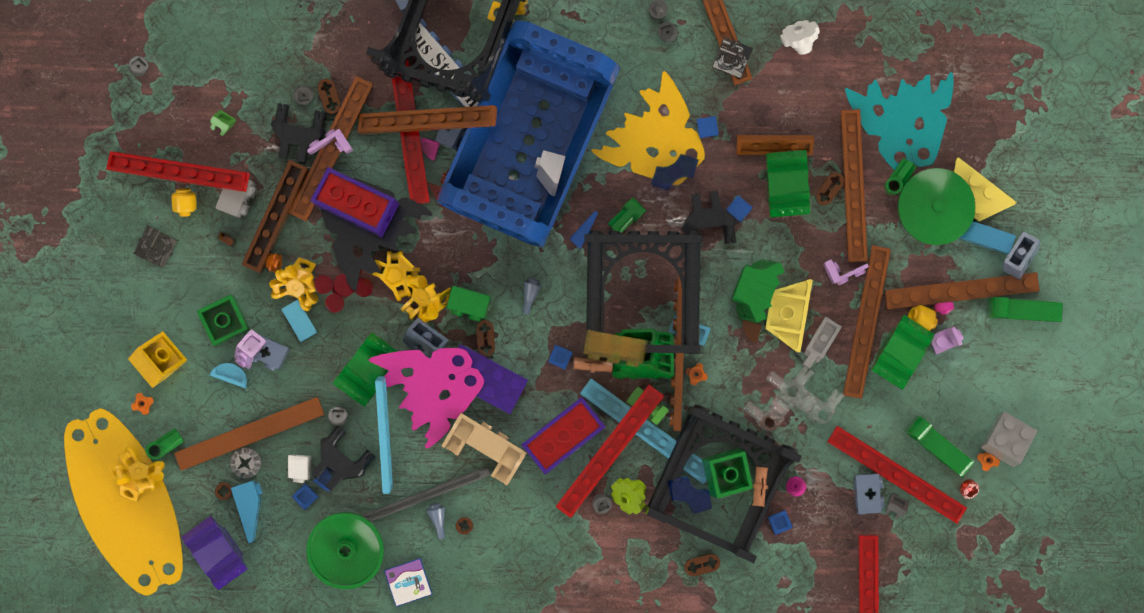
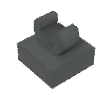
[886,493,909,519]

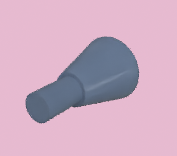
[522,278,542,314]
[426,503,445,539]

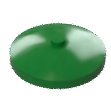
[898,168,975,245]
[306,512,384,589]

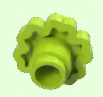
[611,478,646,514]

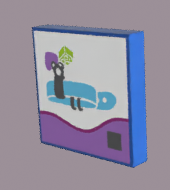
[384,558,433,607]

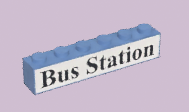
[411,18,479,107]

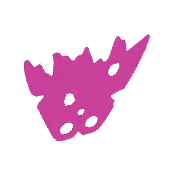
[369,348,484,448]

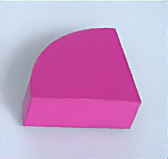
[421,137,440,161]

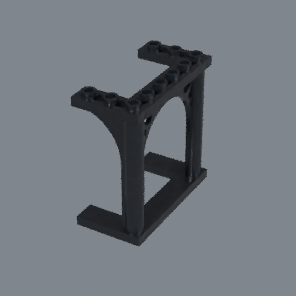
[366,0,526,103]
[583,231,705,354]
[642,404,802,563]

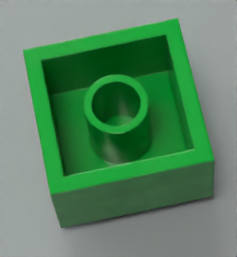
[447,286,491,322]
[196,294,251,346]
[702,449,753,499]

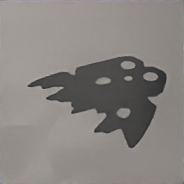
[321,178,433,291]

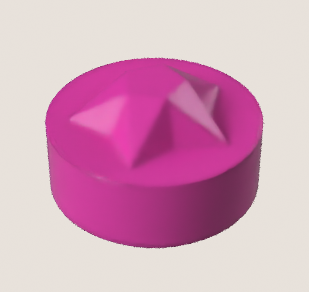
[934,302,954,315]
[786,476,806,497]

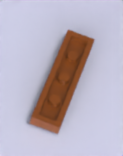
[736,135,814,155]

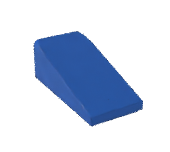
[570,211,598,250]

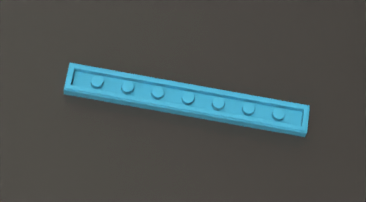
[580,379,707,484]

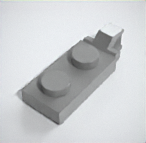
[802,316,842,369]

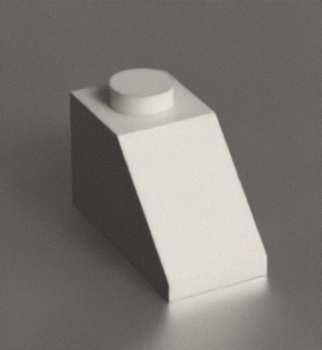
[535,150,565,196]
[288,454,312,483]

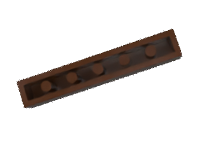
[241,160,309,274]

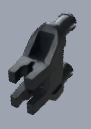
[271,103,327,164]
[681,191,737,244]
[311,426,376,491]

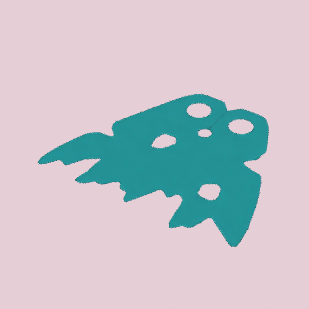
[845,72,954,170]

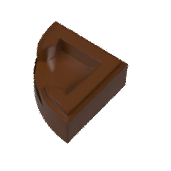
[217,232,237,247]
[742,320,762,344]

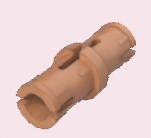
[573,357,613,373]
[752,467,768,507]

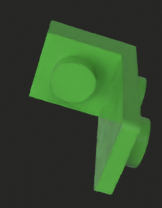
[627,387,669,425]

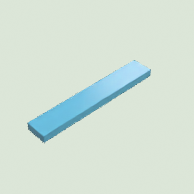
[375,376,393,494]

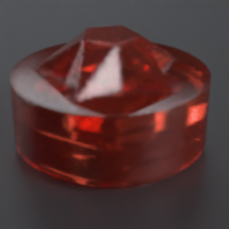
[959,479,980,499]

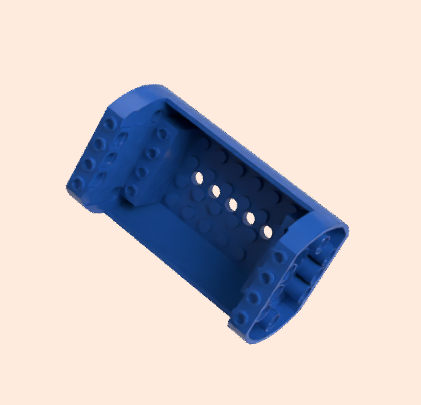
[436,20,620,248]

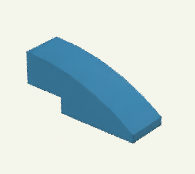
[959,221,1016,255]

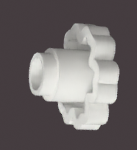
[780,20,820,54]

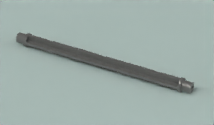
[362,467,491,522]

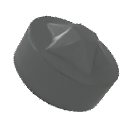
[649,0,668,20]
[658,22,678,42]
[128,56,148,76]
[294,85,314,105]
[328,406,348,426]
[592,493,612,514]

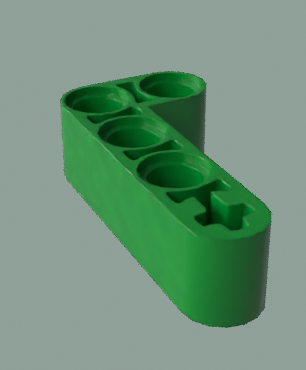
[987,297,1063,322]
[904,416,974,478]

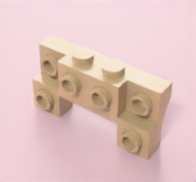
[441,413,527,485]

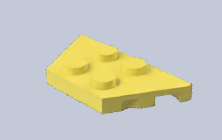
[954,157,1017,222]
[765,279,813,353]

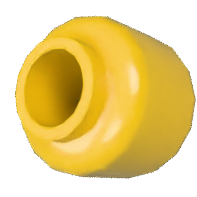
[171,188,197,217]
[908,305,938,331]

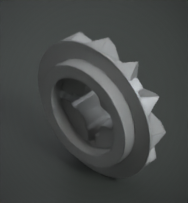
[230,448,261,478]

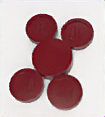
[314,269,373,313]

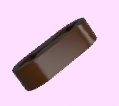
[318,79,341,115]
[815,173,844,206]
[476,320,495,357]
[684,554,720,576]

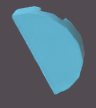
[210,363,247,388]

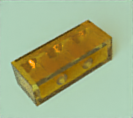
[583,330,647,367]

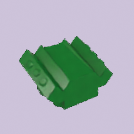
[766,150,810,217]
[731,259,785,323]
[872,315,935,390]
[612,329,674,380]
[332,332,398,407]

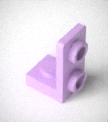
[307,129,353,155]
[823,259,869,286]
[931,327,963,355]
[234,329,266,369]

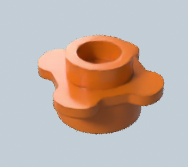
[266,253,282,273]
[685,363,708,385]
[131,393,154,415]
[977,452,1000,471]

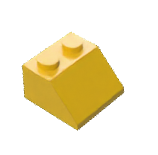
[128,331,187,388]

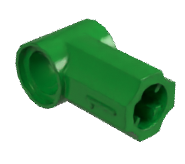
[884,158,917,195]
[608,197,647,233]
[145,428,184,460]

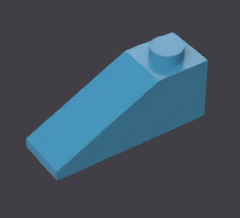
[231,480,263,543]

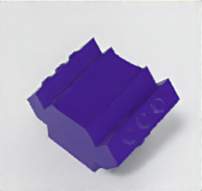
[182,516,248,590]

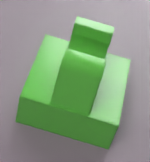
[210,110,236,136]

